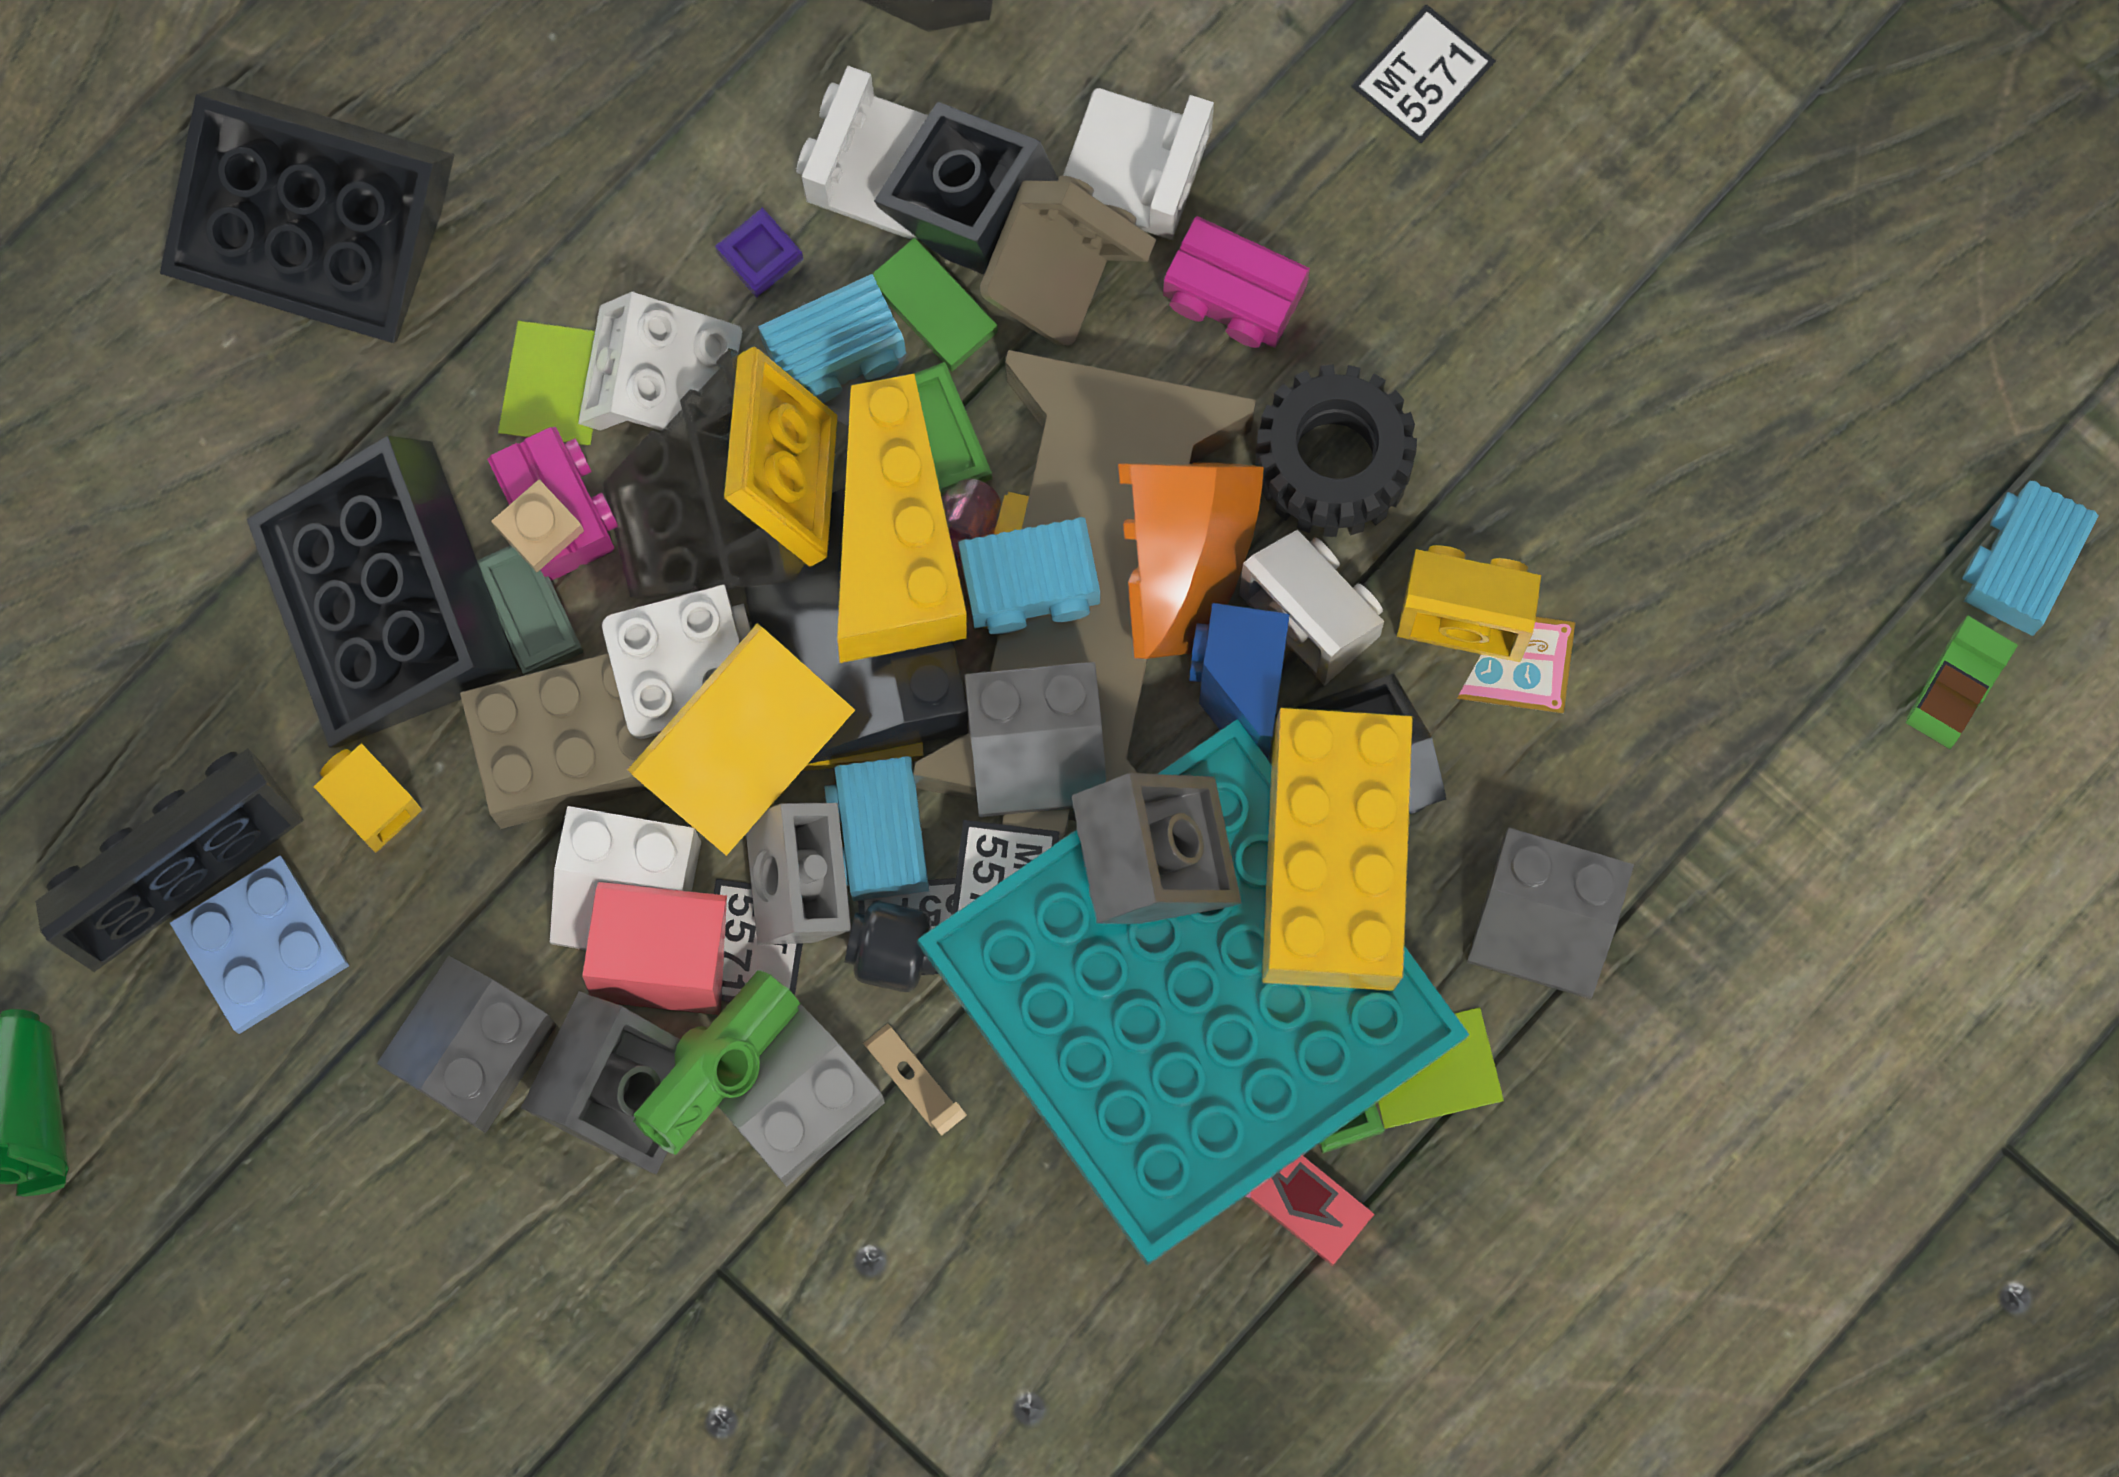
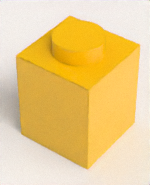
[313,743,422,853]

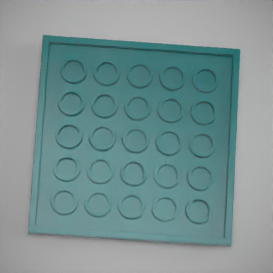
[918,719,1470,1266]

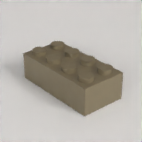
[460,653,658,829]

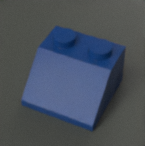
[1189,603,1290,759]

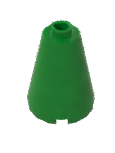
[0,1009,69,1196]

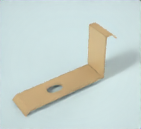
[863,1023,967,1136]

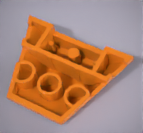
[1118,462,1264,659]

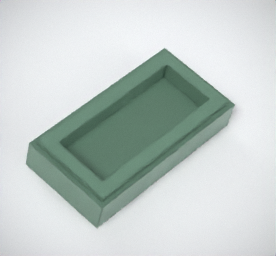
[477,545,584,676]

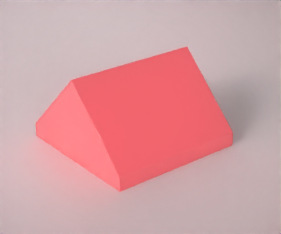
[582,882,727,1015]

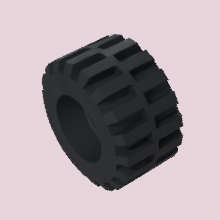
[1255,364,1417,537]

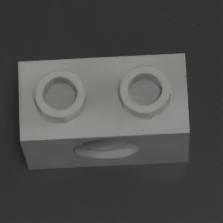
[746,803,851,945]

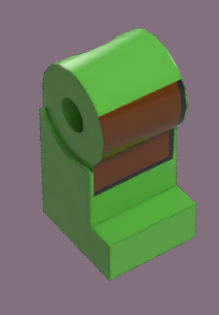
[1905,616,2018,750]

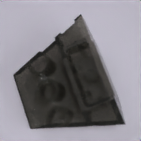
[603,348,805,599]

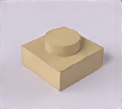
[491,479,584,573]

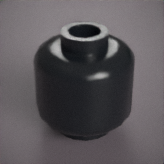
[844,901,936,992]

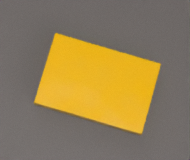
[724,346,838,567]
[627,623,855,856]

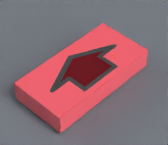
[1249,1156,1374,1267]

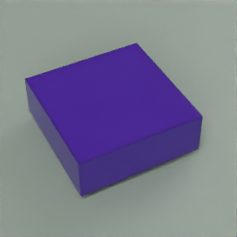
[715,207,804,298]

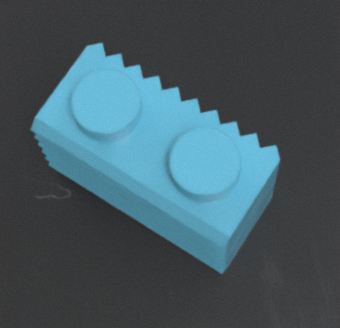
[758,274,906,403]
[1962,481,2099,636]
[958,517,1100,634]
[825,756,929,901]

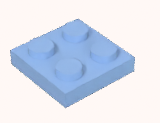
[170,855,350,1034]

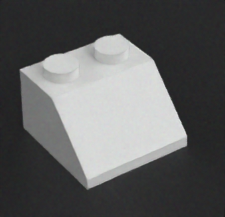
[1239,529,1384,686]
[550,806,702,950]

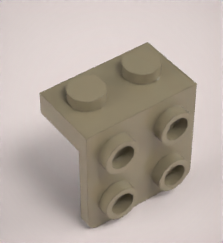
[980,175,1156,346]

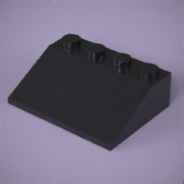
[160,86,455,343]
[246,435,517,748]
[733,488,968,764]
[36,748,304,972]

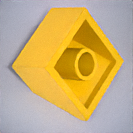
[1397,545,1541,663]

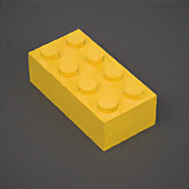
[1262,708,1412,991]

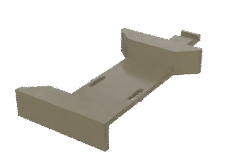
[913,350,1256,841]

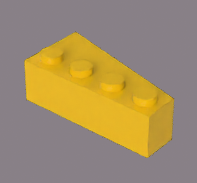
[837,374,967,663]

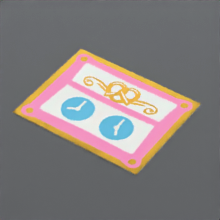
[1456,617,1575,714]

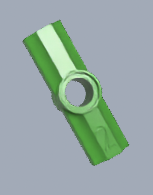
[633,970,800,1155]

